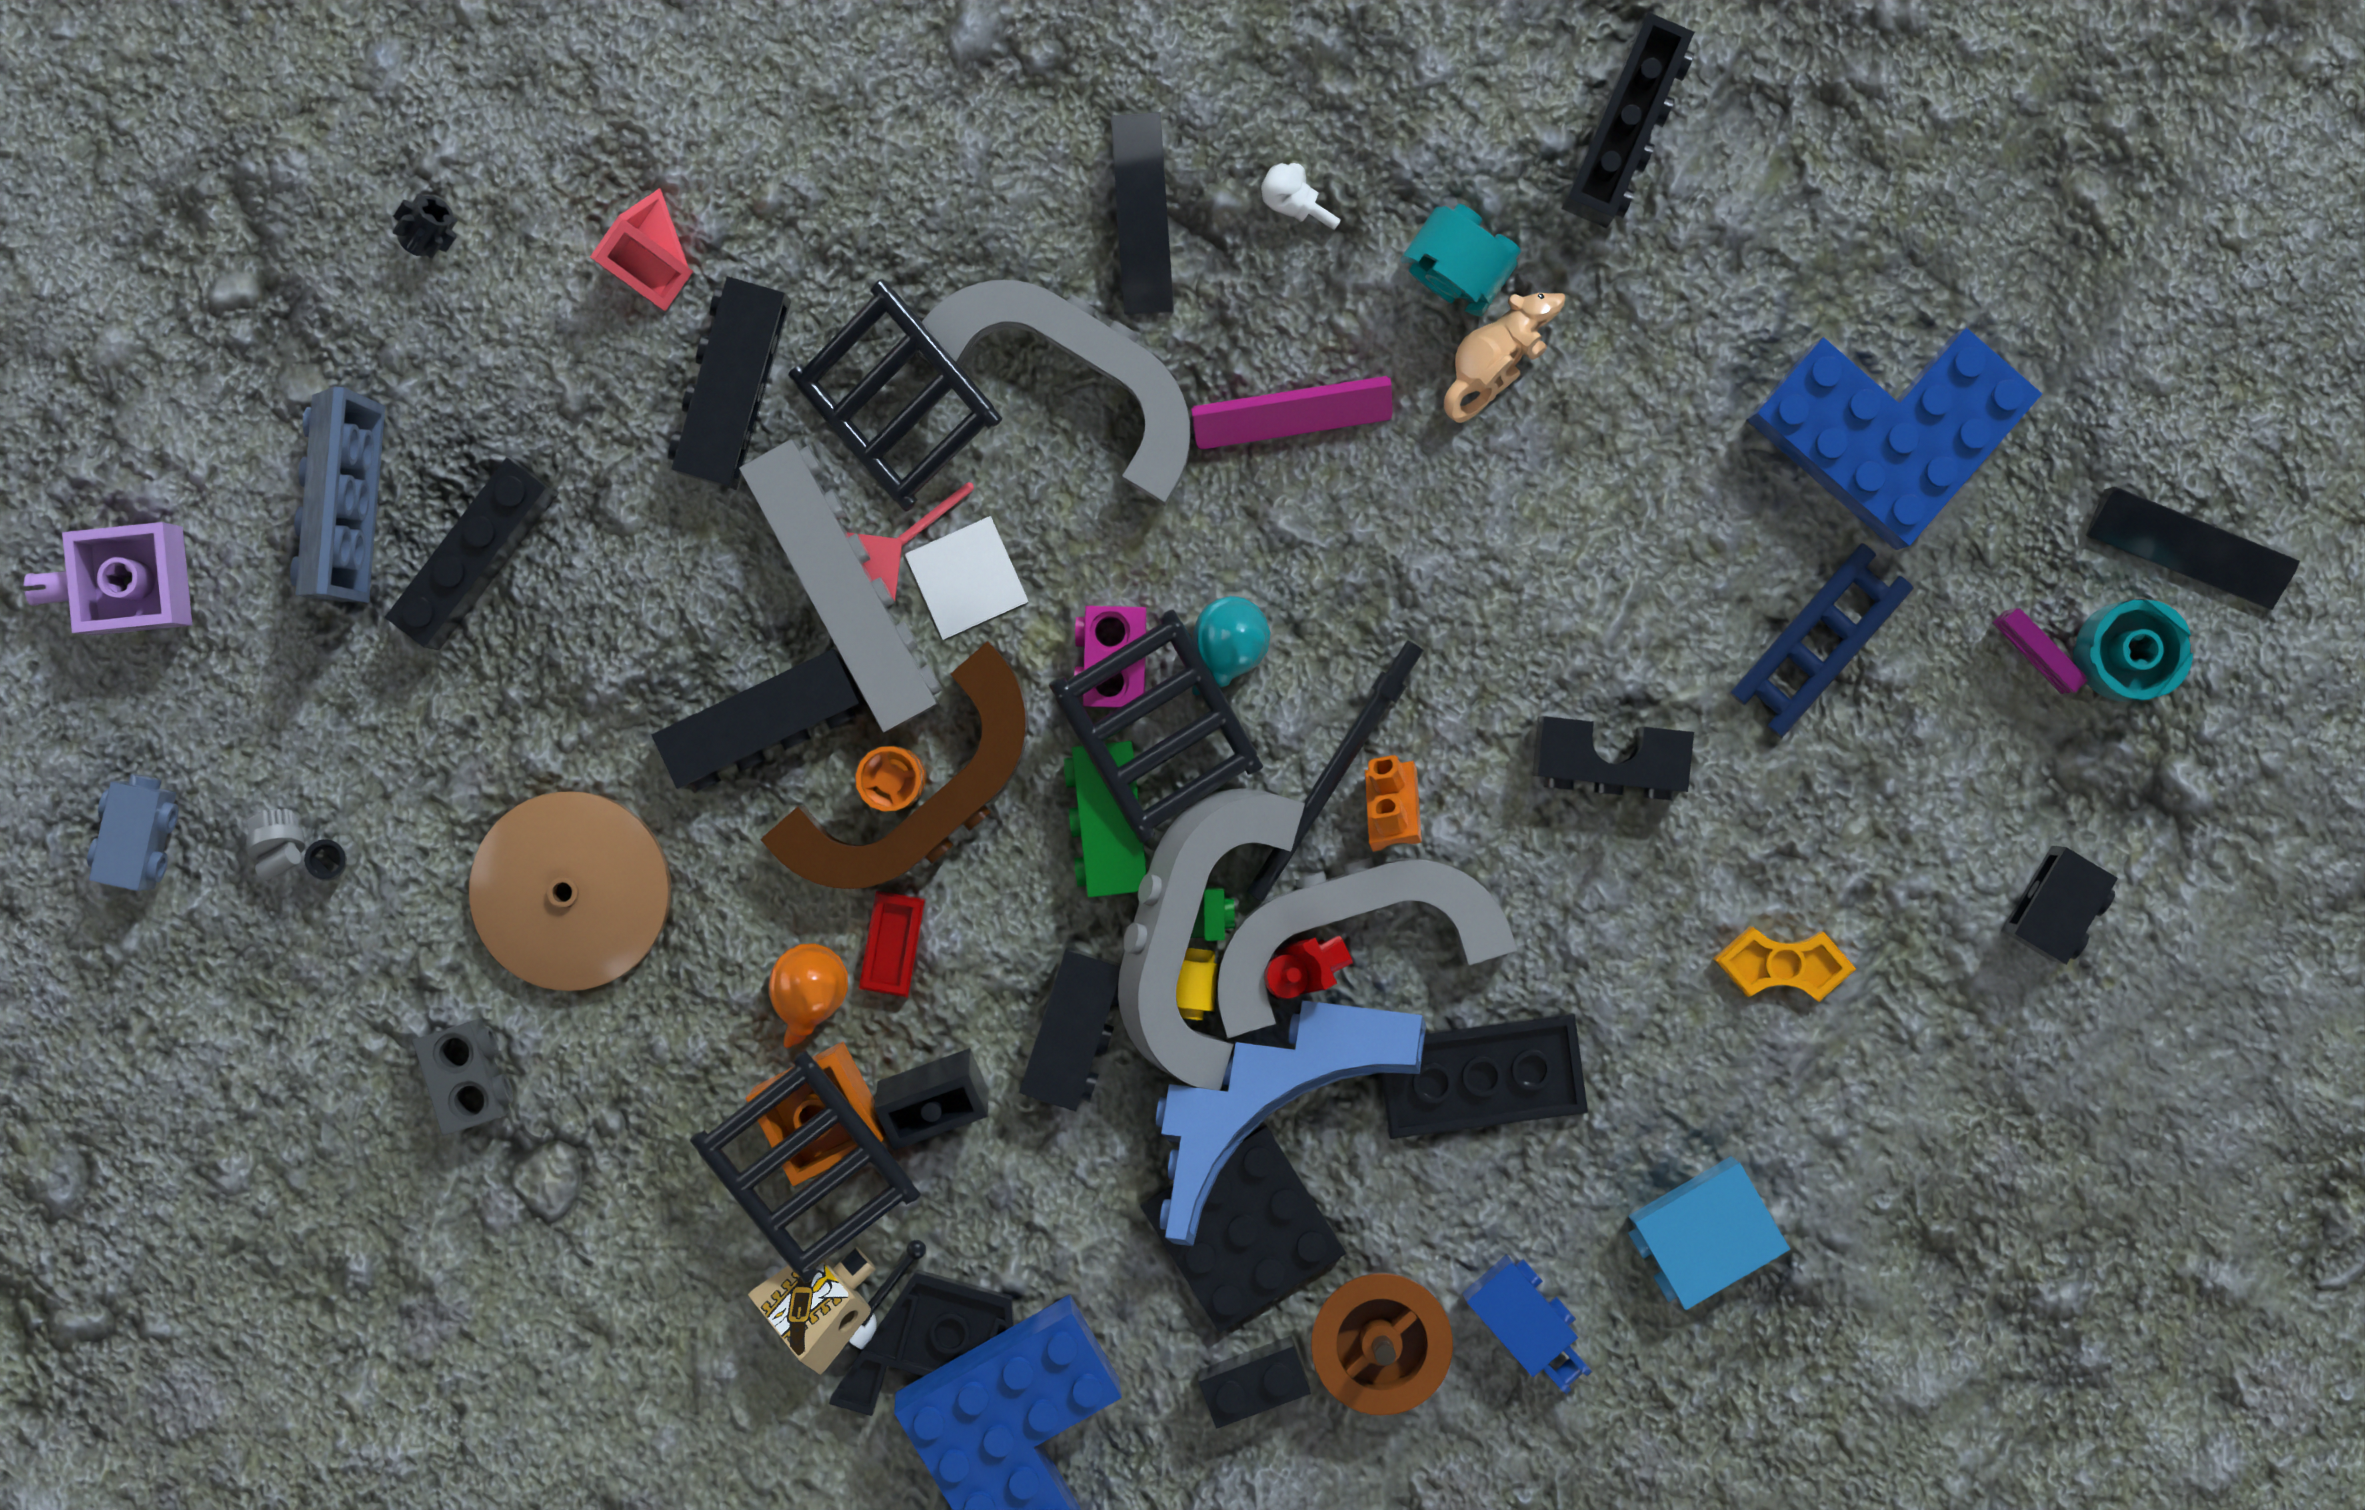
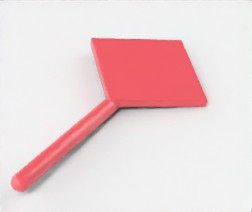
[847,482,974,602]

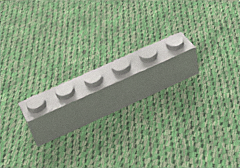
[739,439,943,733]

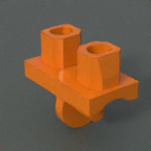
[1365,755,1422,852]

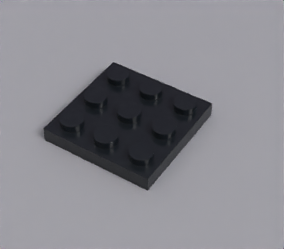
[1140,1125,1346,1333]

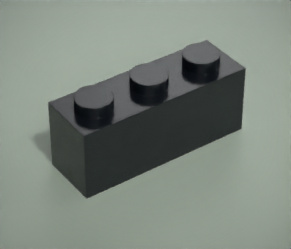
[1019,947,1121,1112]

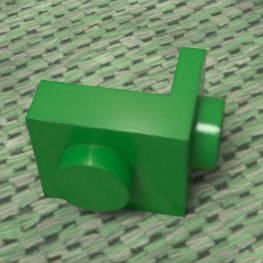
[1190,887,1235,941]

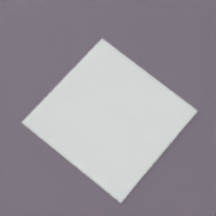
[905,516,1029,640]

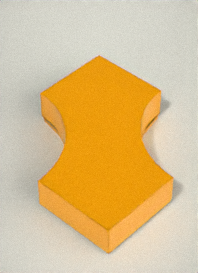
[1713,926,1856,1002]

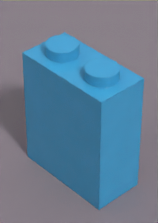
[1628,1156,1791,1310]

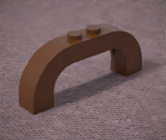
[760,641,1028,889]

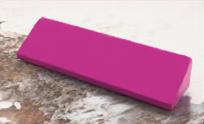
[1191,376,1393,449]

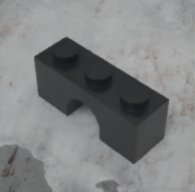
[1532,716,1694,801]

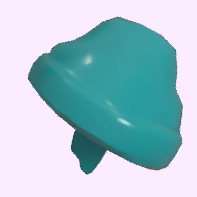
[1192,596,1271,696]

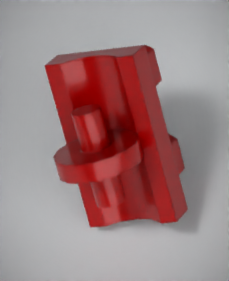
[1264,936,1353,999]

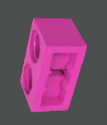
[1074,606,1147,708]

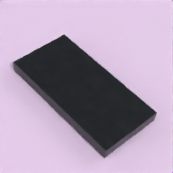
[1381,1013,1588,1139]

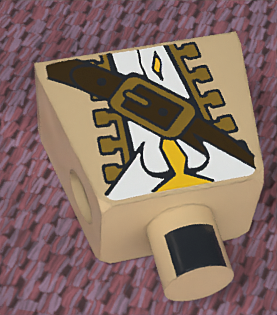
[748,1247,876,1375]

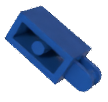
[1462,1254,1592,1395]

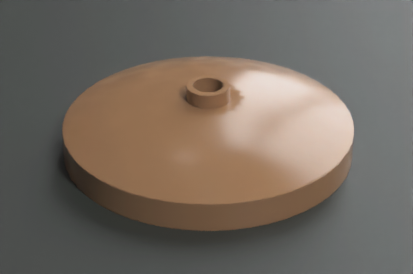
[469,791,671,991]

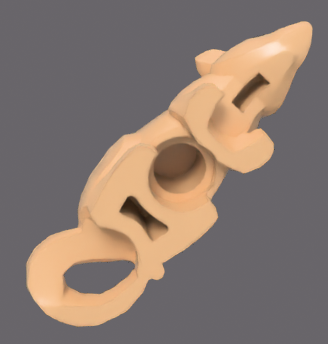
[1444,293,1565,423]

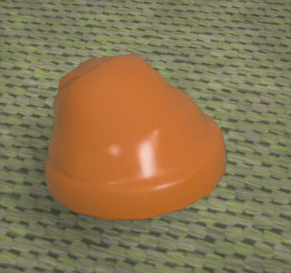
[768,943,848,1049]

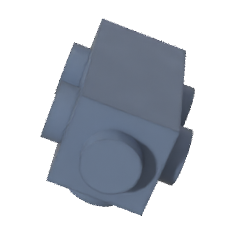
[87,774,179,891]

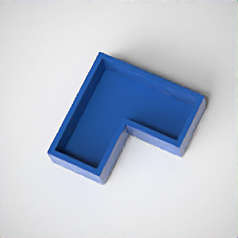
[1746,327,2042,550]
[894,1294,1122,1510]

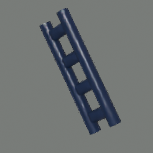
[1730,543,1914,738]

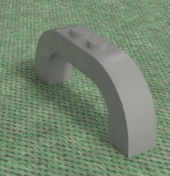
[916,280,1190,507]
[1118,788,1305,1091]
[1217,857,1517,1038]

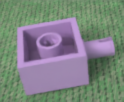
[24,522,192,636]

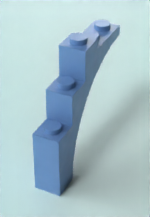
[1156,1000,1426,1246]

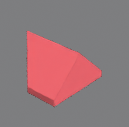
[590,188,693,311]

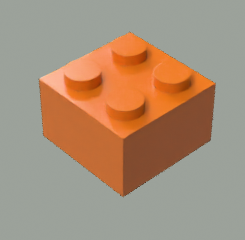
[745,1041,886,1186]

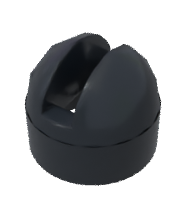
[304,839,347,881]

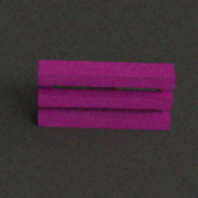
[1992,608,2088,694]

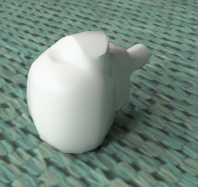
[1261,163,1341,230]

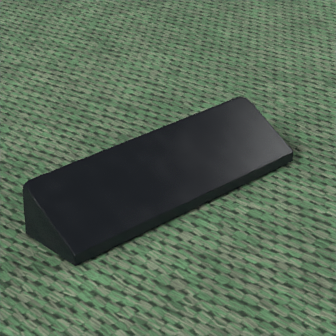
[2086,487,2300,610]

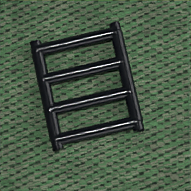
[788,279,1002,512]
[1049,609,1263,843]
[690,1050,921,1284]

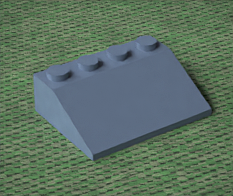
[290,387,385,603]

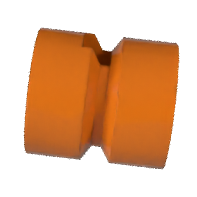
[856,746,927,812]

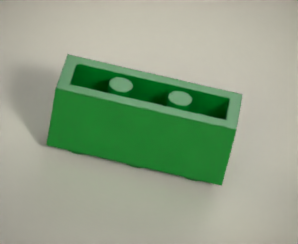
[1064,741,1147,897]

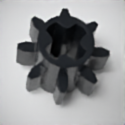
[392,194,457,258]

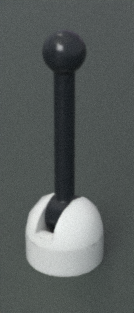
[849,1240,926,1349]

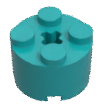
[1400,203,1521,316]
[2072,599,2193,702]

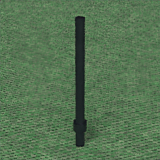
[1246,640,1424,902]

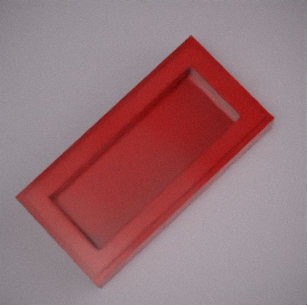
[859,890,926,998]

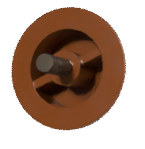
[1311,1273,1453,1416]

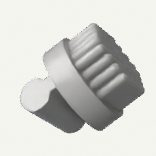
[246,809,305,881]

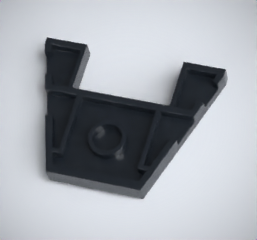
[829,1269,1014,1416]

